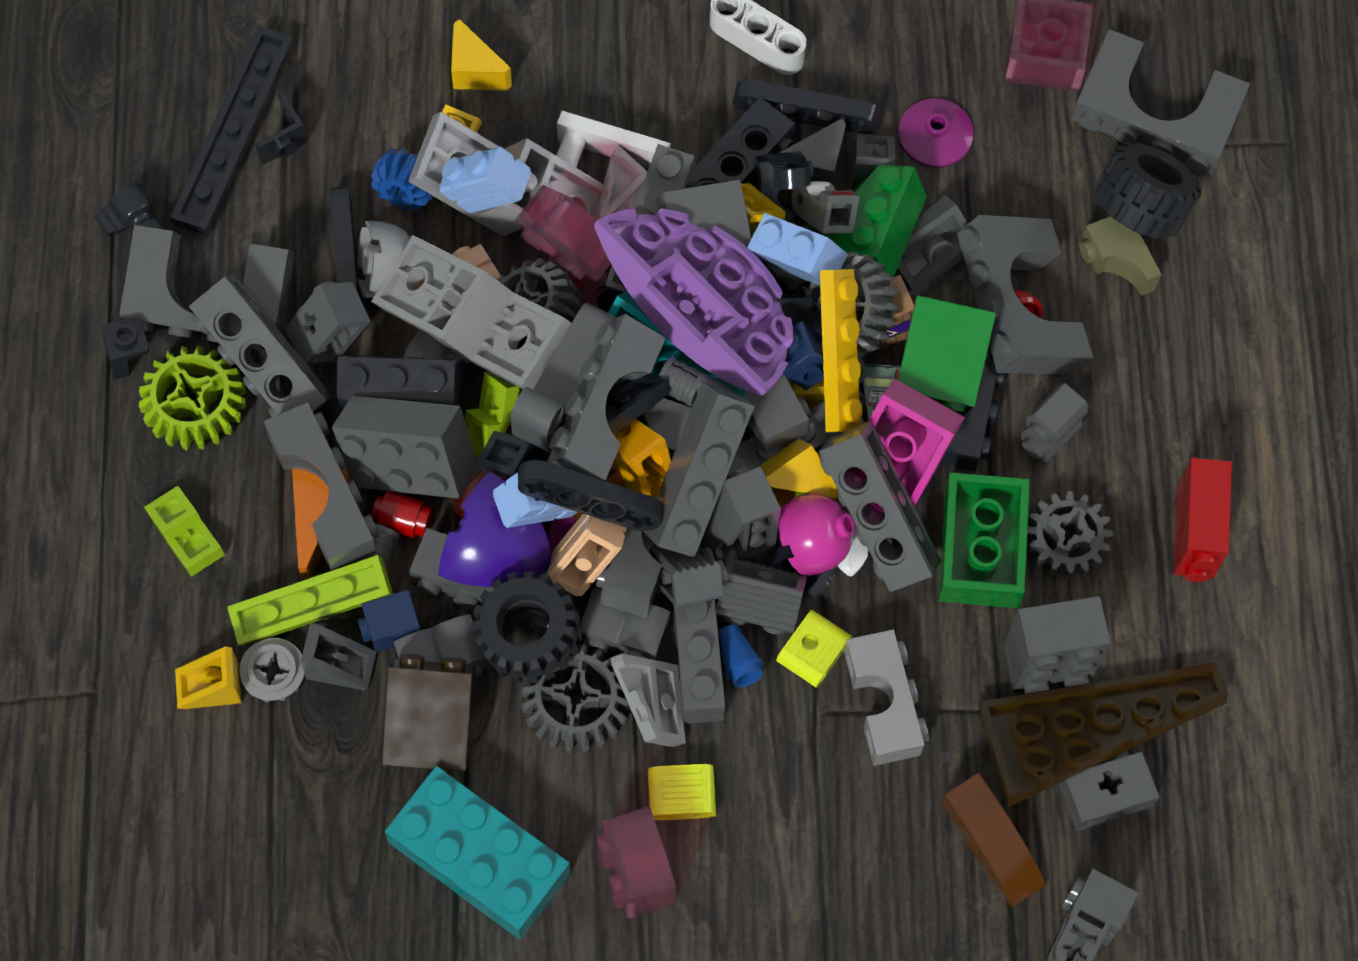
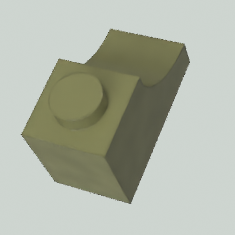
[1079,216,1162,296]

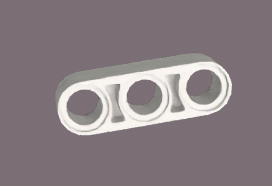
[710,0,806,75]

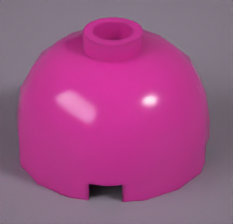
[779,493,855,576]

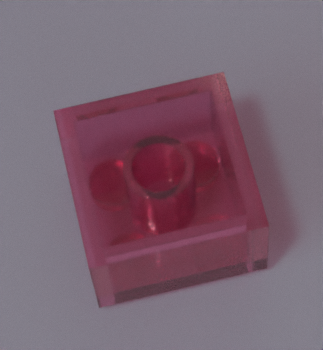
[1004,0,1094,92]
[514,185,611,282]
[596,806,676,919]

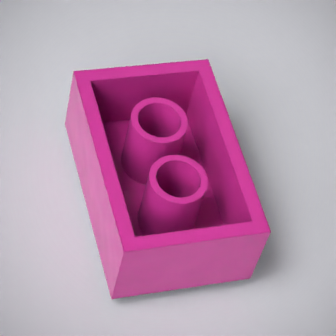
[852,379,965,513]

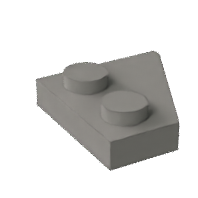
[594,146,647,222]
[611,654,685,747]

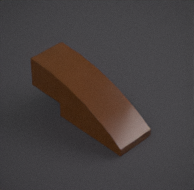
[941,773,1046,908]

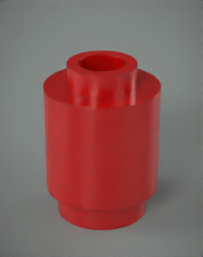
[372,491,434,539]

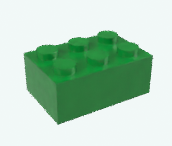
[938,472,1030,608]

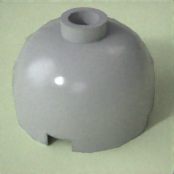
[357,221,411,299]

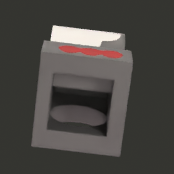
[791,181,860,233]

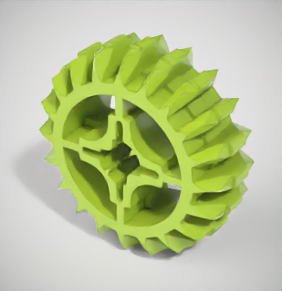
[139,345,246,451]

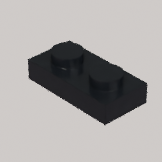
[605,374,670,435]

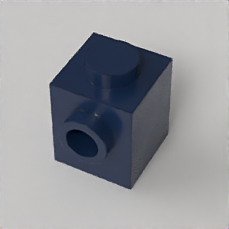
[783,321,824,390]
[357,590,420,653]

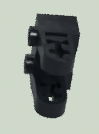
[755,151,815,232]

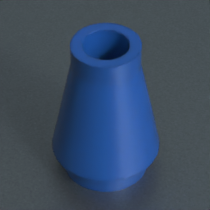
[718,624,763,688]

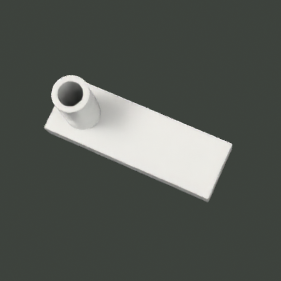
[556,111,671,168]

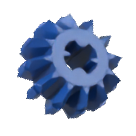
[371,147,433,211]

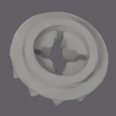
[240,638,305,703]

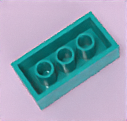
[385,766,571,940]

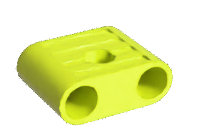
[776,610,852,688]
[648,764,716,820]

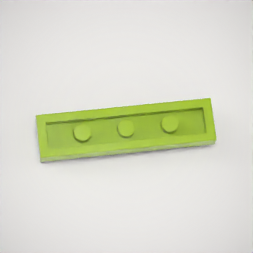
[227,555,393,646]

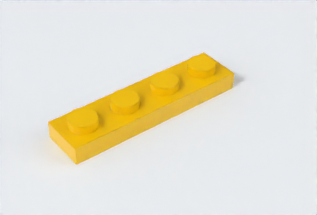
[820,269,862,432]

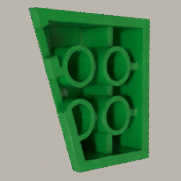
[817,164,927,277]

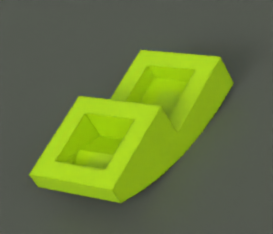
[464,371,520,458]
[144,486,225,577]

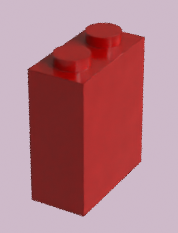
[1173,458,1232,582]

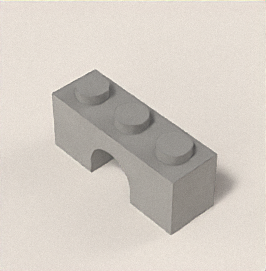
[844,629,929,766]

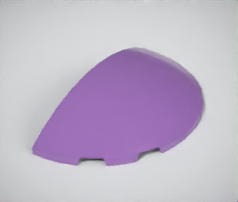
[594,208,793,396]

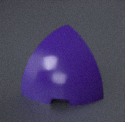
[438,472,551,587]

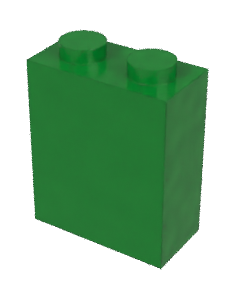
[898,295,996,412]

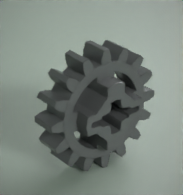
[1027,491,1114,579]

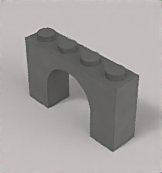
[1072,29,1250,175]
[957,215,1093,374]
[119,225,295,351]

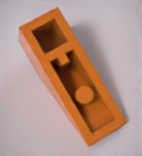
[292,468,350,581]

